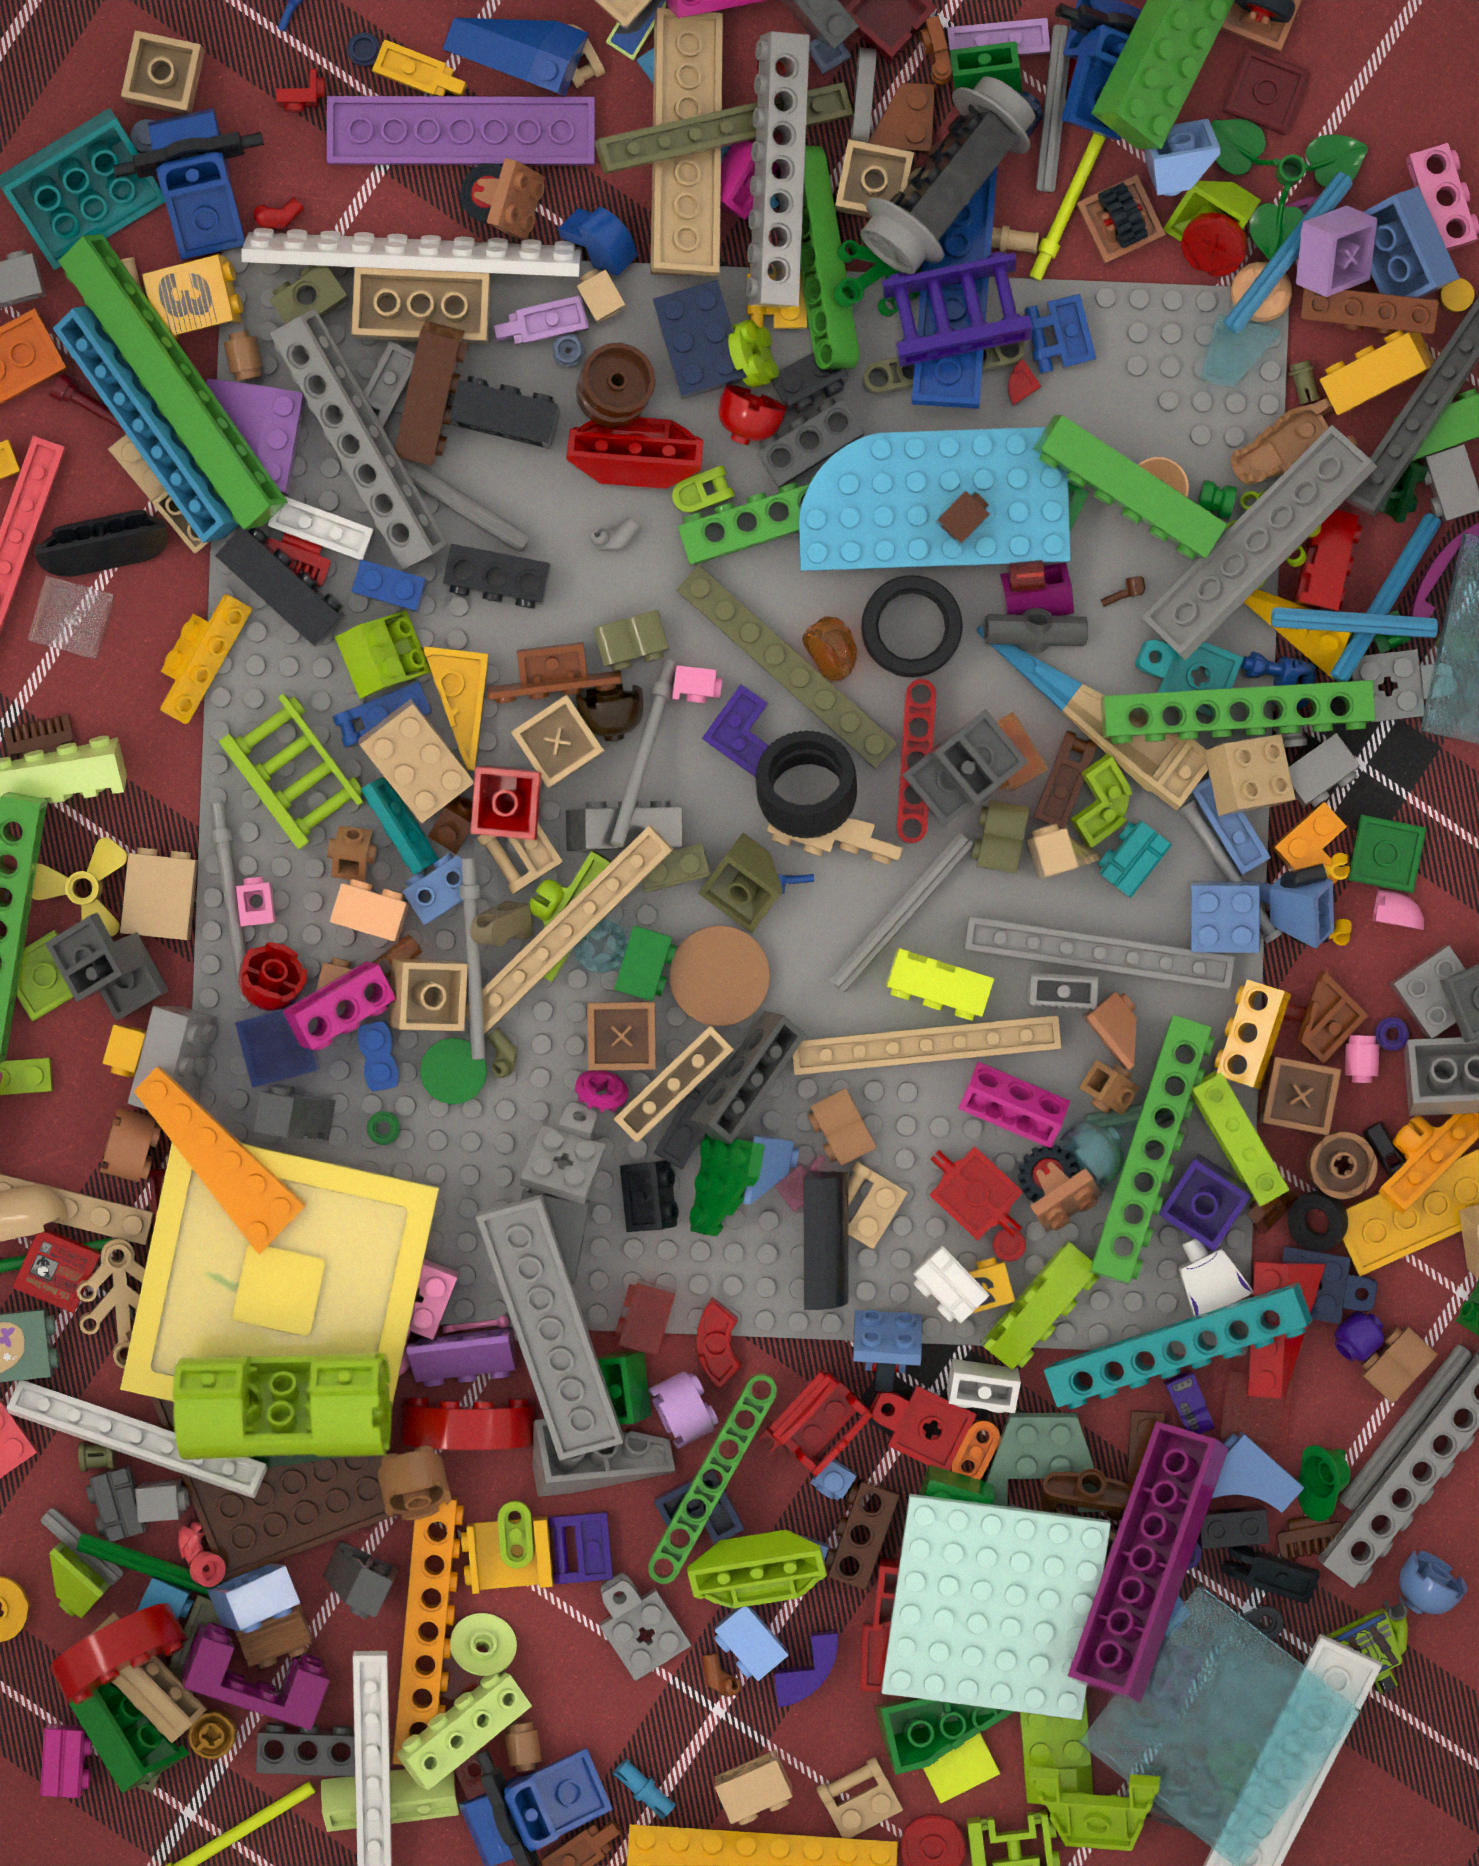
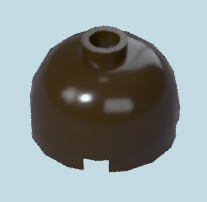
[576,684,643,741]

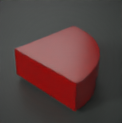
[1008,359,1042,406]

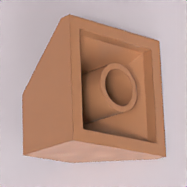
[1082,991,1137,1070]

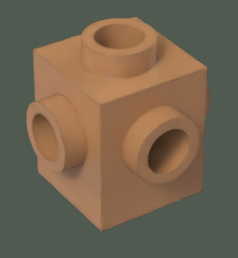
[327,826,377,882]
[1079,1060,1140,1115]

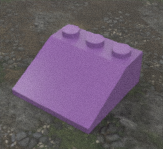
[206,378,306,496]
[407,1327,517,1387]

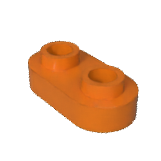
[951,1420,1000,1480]

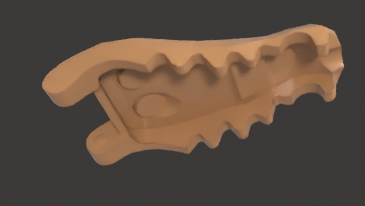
[1231,397,1358,485]

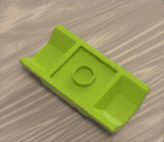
[1020,1696,1093,1804]

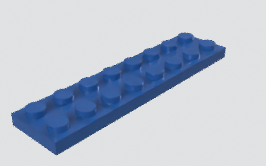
[912,165,998,409]

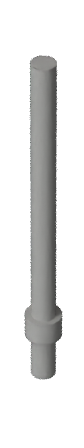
[610,659,677,847]
[210,802,247,1002]
[459,857,485,1059]

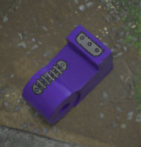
[1163,1370,1215,1434]

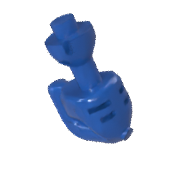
[1241,651,1316,709]

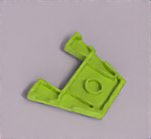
[1028,1767,1161,1851]

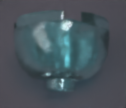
[1060,1122,1124,1189]

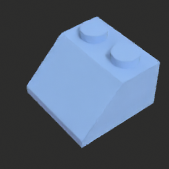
[1144,118,1221,196]

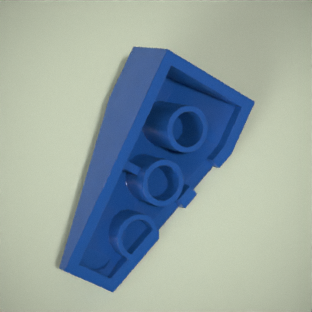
[443,18,589,97]

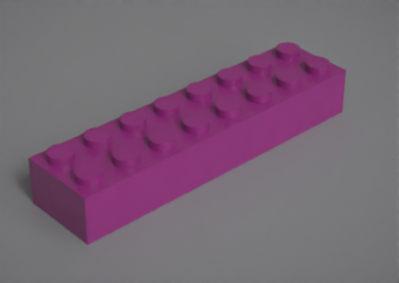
[1067,1421,1229,1704]

